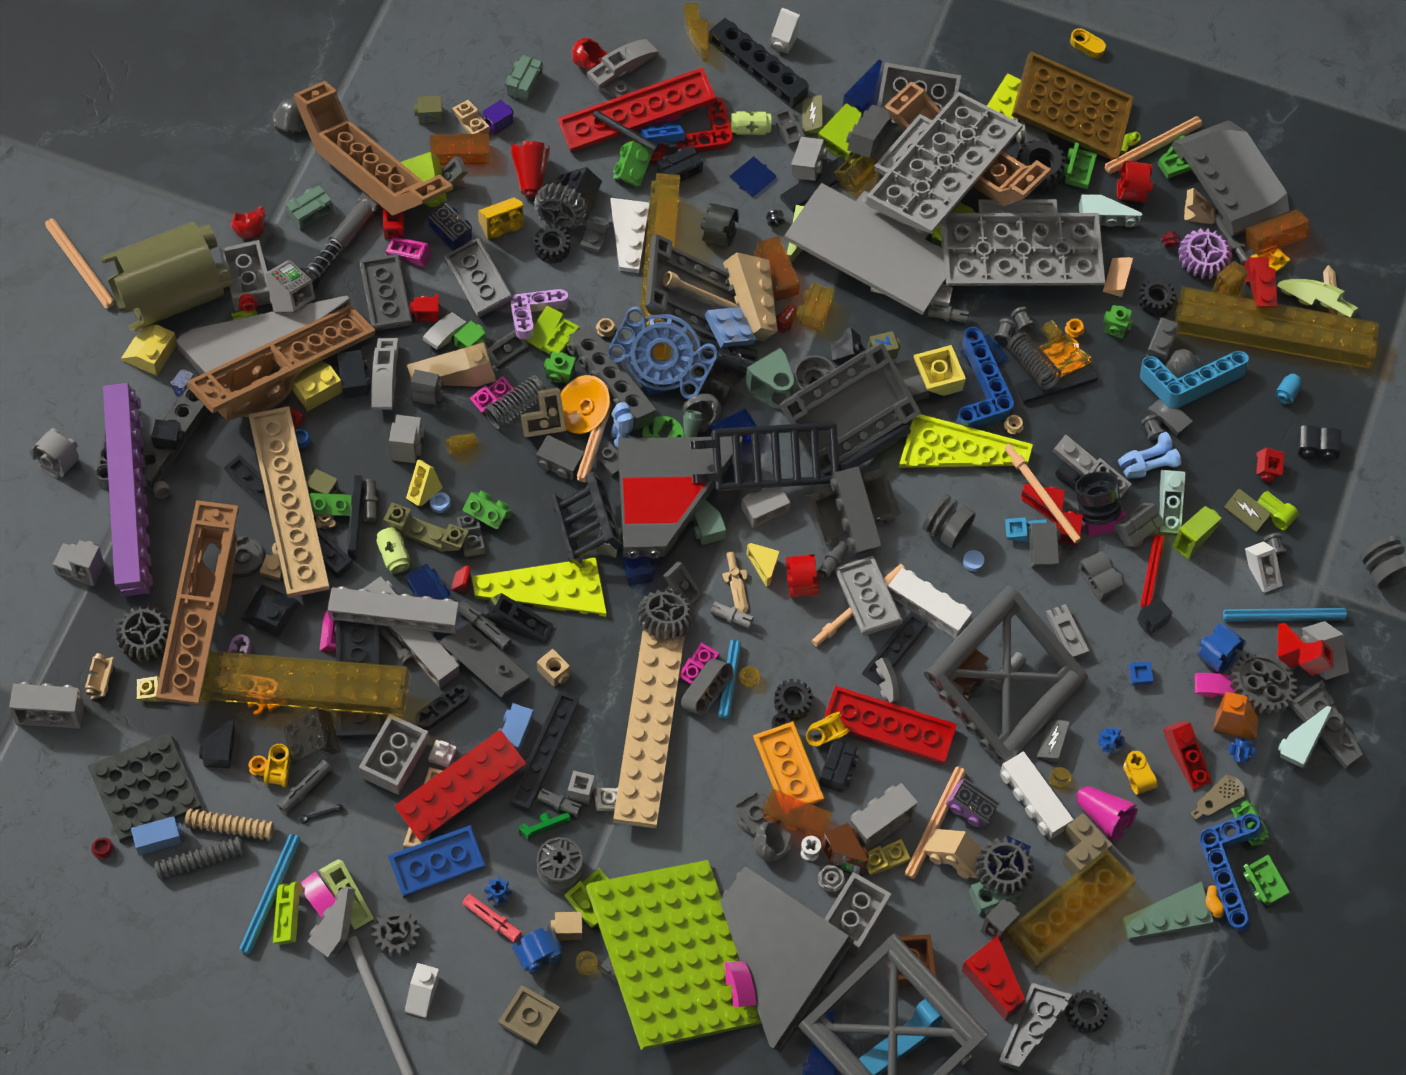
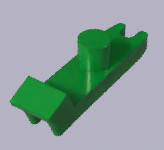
[518,813,571,840]

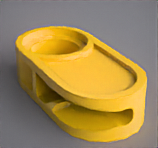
[1070,29,1106,58]

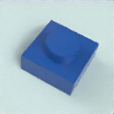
[1128,662,1154,686]

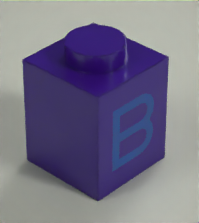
[483,100,514,135]

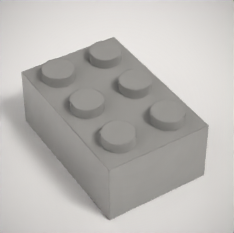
[220,240,271,311]
[9,682,84,729]
[359,714,429,795]
[849,783,918,852]
[825,872,891,956]

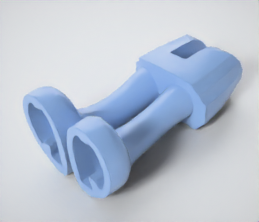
[610,402,635,450]
[1118,432,1181,479]

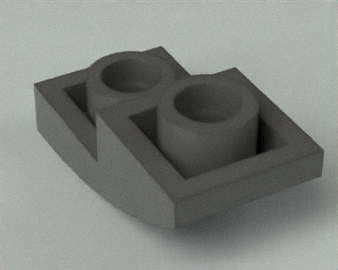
[457,515,485,557]

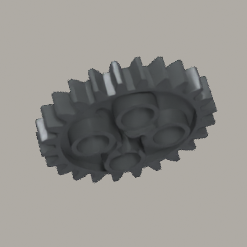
[1229,651,1297,715]

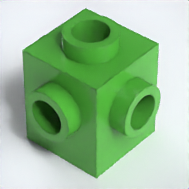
[1103,305,1133,339]
[544,352,576,384]

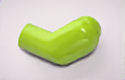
[1119,132,1141,155]

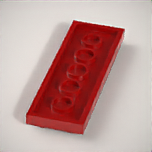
[824,685,957,764]
[394,729,526,842]

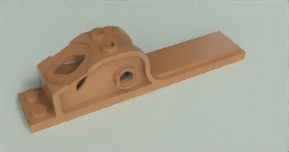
[187,305,375,420]
[155,500,239,706]

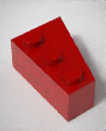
[961,936,1025,1020]

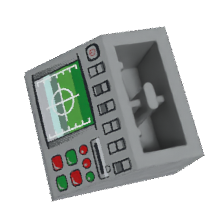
[265,260,315,312]

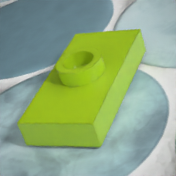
[541,318,580,355]

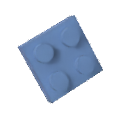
[704,307,756,348]

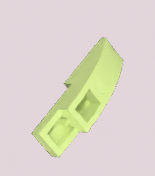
[1277,279,1358,318]

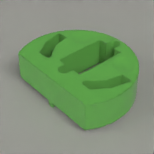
[643,416,684,438]

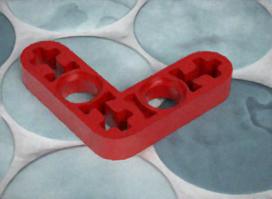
[677,97,732,153]

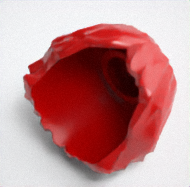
[571,38,607,70]
[230,206,266,240]

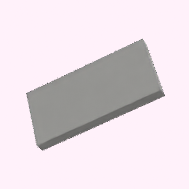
[834,556,902,636]

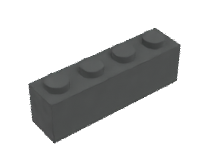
[846,105,892,158]
[830,466,881,555]

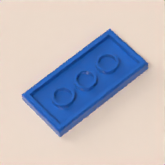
[388,825,486,897]

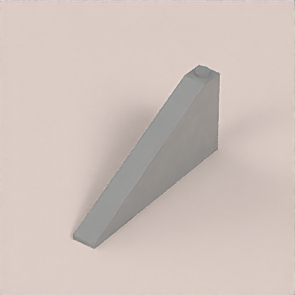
[176,296,350,388]

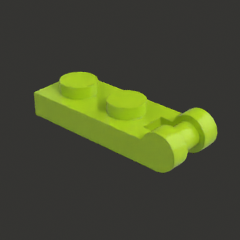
[273,881,303,945]

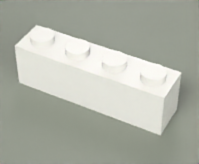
[888,568,972,639]
[1000,751,1074,840]

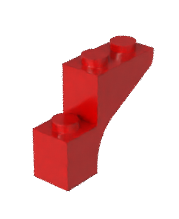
[1244,257,1277,308]
[1021,484,1083,546]
[1277,623,1334,676]

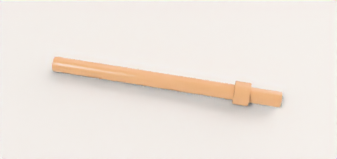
[1004,444,1081,543]
[811,564,906,647]

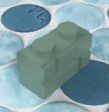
[505,55,543,102]
[286,185,333,230]

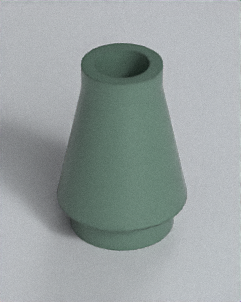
[683,410,703,437]

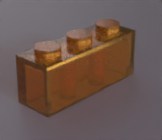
[430,133,490,165]
[1246,209,1310,256]
[754,236,800,301]
[760,788,833,838]

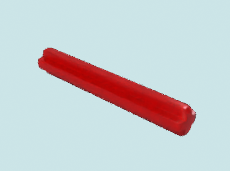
[1140,534,1165,608]

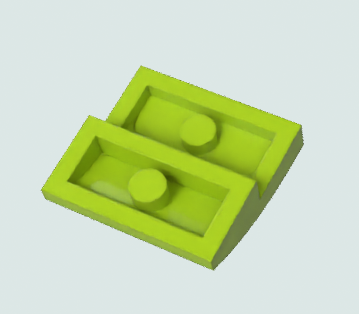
[564,868,609,929]

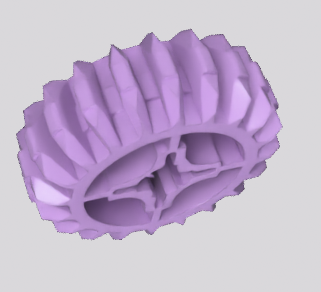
[1178,228,1232,279]

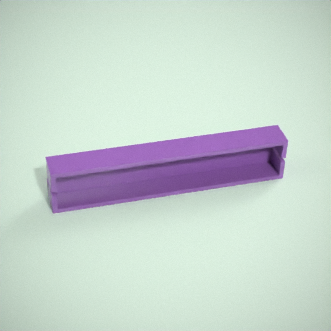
[103,383,153,597]

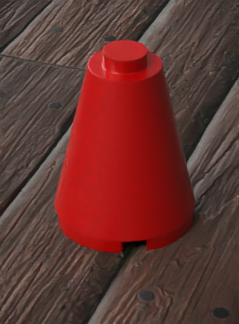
[511,141,550,198]

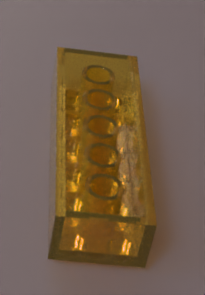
[1007,848,1137,968]

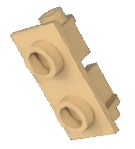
[84,653,115,700]

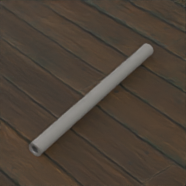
[347,936,414,1075]

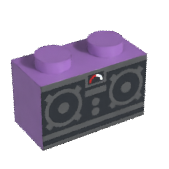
[945,778,1000,828]

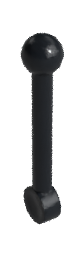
[299,804,344,824]

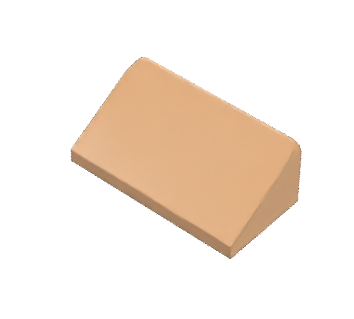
[1103,257,1133,297]

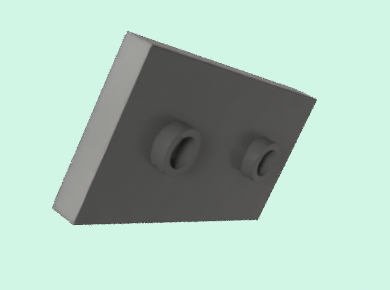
[444,237,513,318]
[359,254,412,331]
[441,624,530,698]

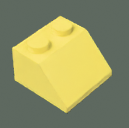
[121,325,177,376]
[913,345,966,396]
[292,361,342,412]

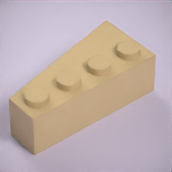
[723,252,778,341]

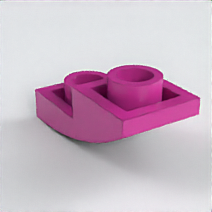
[470,376,514,414]
[679,642,720,684]
[1195,673,1235,698]
[301,872,336,919]
[724,961,756,1007]

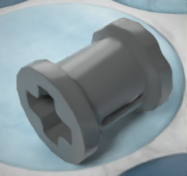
[1011,306,1035,332]
[994,318,1017,345]
[1141,414,1165,441]
[1264,533,1287,559]

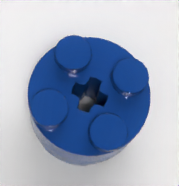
[1198,622,1246,673]
[512,926,564,975]

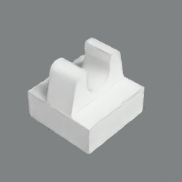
[428,740,457,768]

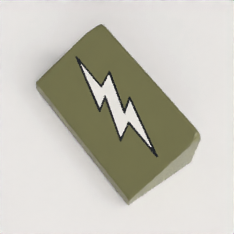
[802,95,822,134]
[1224,489,1271,533]

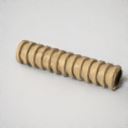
[185,808,274,841]

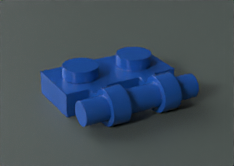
[639,122,685,145]

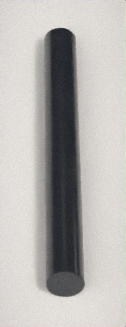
[593,110,659,153]

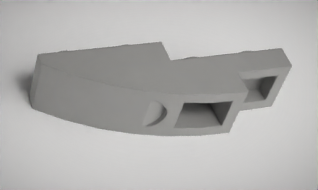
[587,39,659,89]
[372,338,399,410]
[1052,435,1131,498]

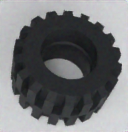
[1016,139,1066,193]

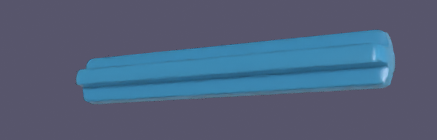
[718,640,741,719]

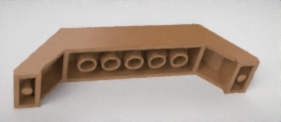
[294,81,453,215]
[884,82,1052,206]

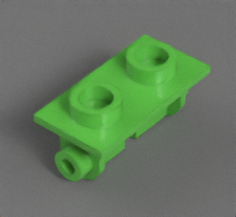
[310,493,352,516]
[1231,800,1269,846]

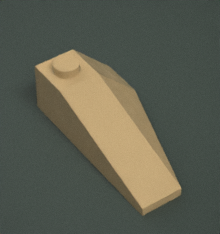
[407,342,497,387]

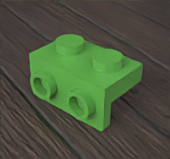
[613,141,653,187]
[1063,142,1097,189]
[463,490,514,529]
[1243,855,1291,906]

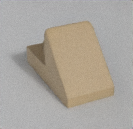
[1184,188,1216,224]

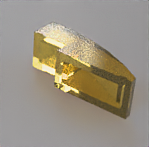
[683,3,708,61]

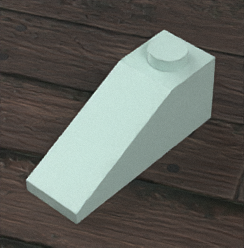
[1278,706,1332,768]

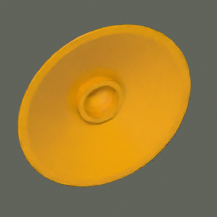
[561,375,610,434]

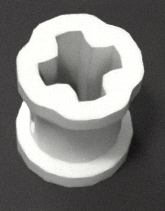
[800,836,821,862]

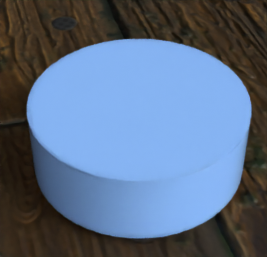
[430,492,451,513]
[963,550,984,572]

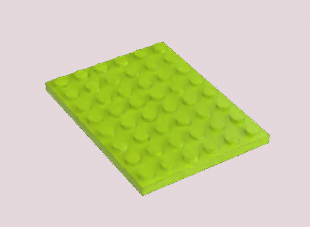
[586,860,762,1050]

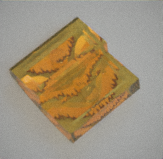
[1034,334,1091,377]

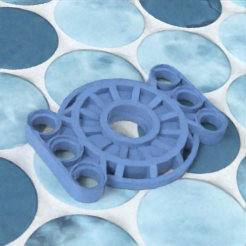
[608,307,718,399]

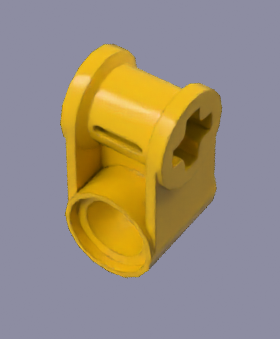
[806,712,849,746]
[264,744,291,788]
[1123,751,1158,795]

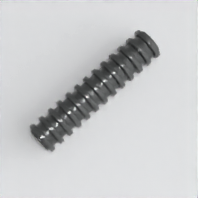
[154,837,244,880]

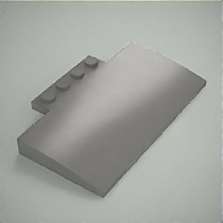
[867,92,1023,234]
[784,183,946,315]
[940,199,1105,286]

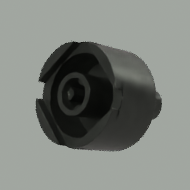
[701,203,739,247]

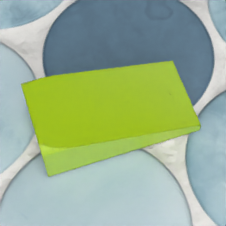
[526,306,564,351]

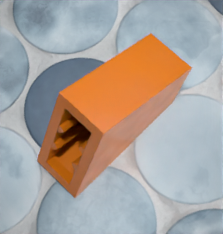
[1213,692,1259,740]

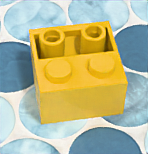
[478,197,524,239]

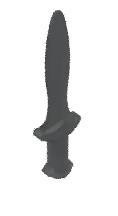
[1215,214,1248,266]

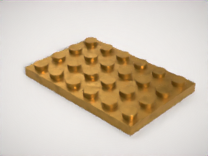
[1011,51,1134,160]

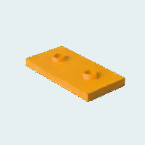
[753,722,824,815]

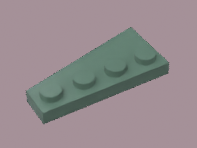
[1122,881,1213,941]

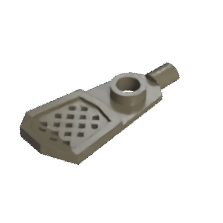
[1190,775,1244,820]

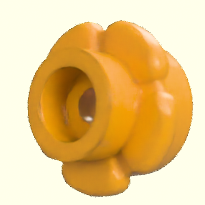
[1065,319,1085,338]
[248,755,268,776]

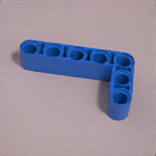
[956,327,1014,429]
[1200,813,1264,933]

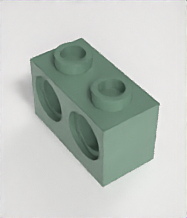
[969,878,1022,916]

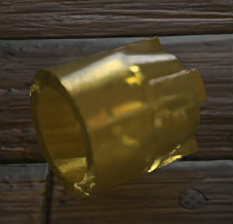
[1041,320,1063,342]

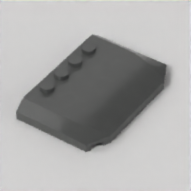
[1171,120,1289,237]

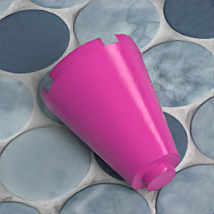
[1076,786,1138,841]

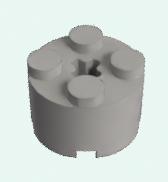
[30,428,79,478]

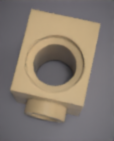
[537,649,570,687]
[551,912,582,941]

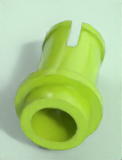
[231,309,257,320]

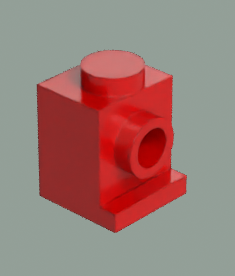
[383,208,404,239]
[410,294,439,321]
[1256,448,1285,482]

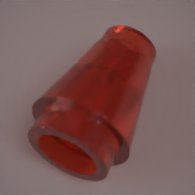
[776,304,798,333]

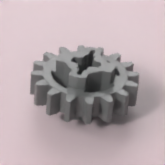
[372,908,420,956]

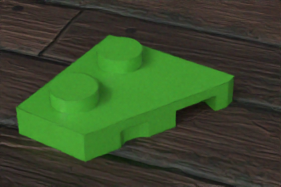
[1158,135,1192,179]

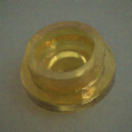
[739,666,760,687]

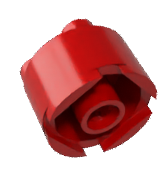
[1117,161,1153,202]
[785,554,819,598]

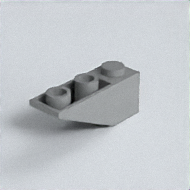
[307,887,355,957]

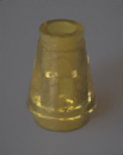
[445,433,477,455]

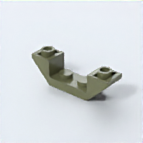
[383,503,469,552]

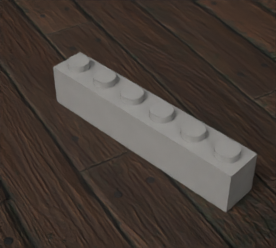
[363,576,460,689]
[328,586,459,634]

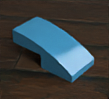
[1005,517,1047,542]

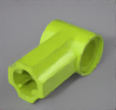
[1257,491,1299,530]

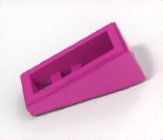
[385,237,432,267]

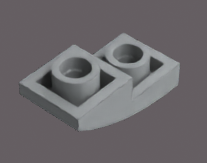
[423,312,467,350]
[875,658,899,703]

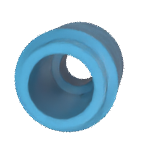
[1275,374,1303,404]

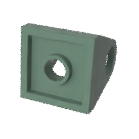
[745,348,794,410]

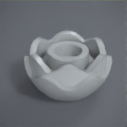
[818,865,845,892]

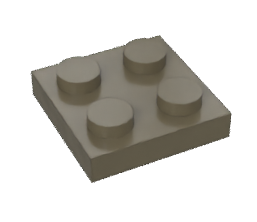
[498,985,560,1047]

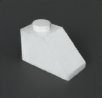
[771,8,800,54]
[1245,542,1283,593]
[405,963,440,1019]

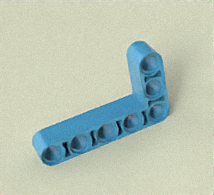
[1140,351,1249,408]
[841,999,944,1075]

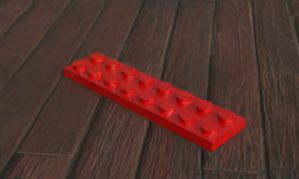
[557,67,717,153]

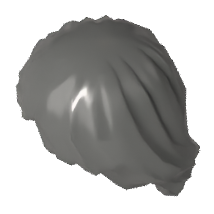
[272,99,307,133]
[1165,349,1203,379]
[682,394,722,433]
[754,822,793,862]

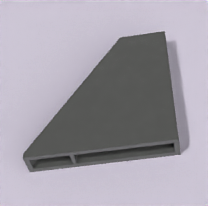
[720,866,855,1052]

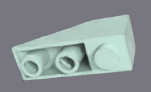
[1079,195,1142,227]
[1160,470,1185,533]

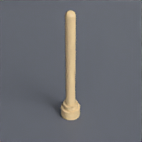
[662,271,740,308]

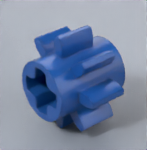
[1098,727,1125,754]
[1228,737,1256,762]
[484,876,512,906]

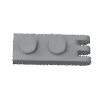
[1046,604,1089,659]

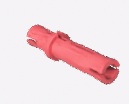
[462,893,523,943]

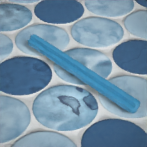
[1223,608,1347,622]
[240,834,301,955]

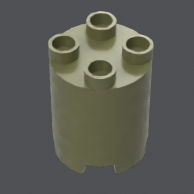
[101,221,233,332]

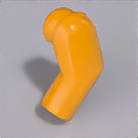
[1206,886,1225,918]

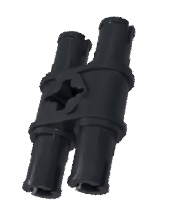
[696,336,758,372]

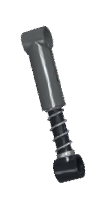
[300,192,383,292]

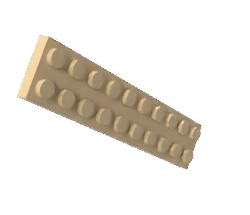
[248,407,329,598]
[613,631,685,828]

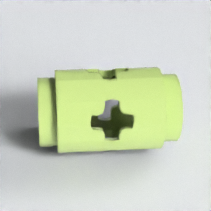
[731,111,771,135]
[376,527,410,574]

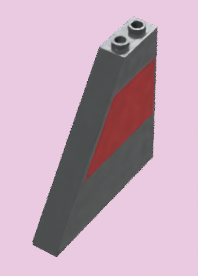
[618,437,742,559]

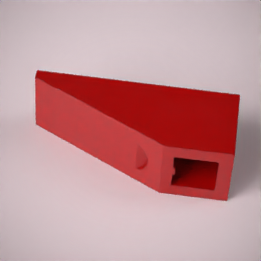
[1163,721,1212,790]

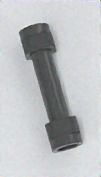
[379,625,414,665]

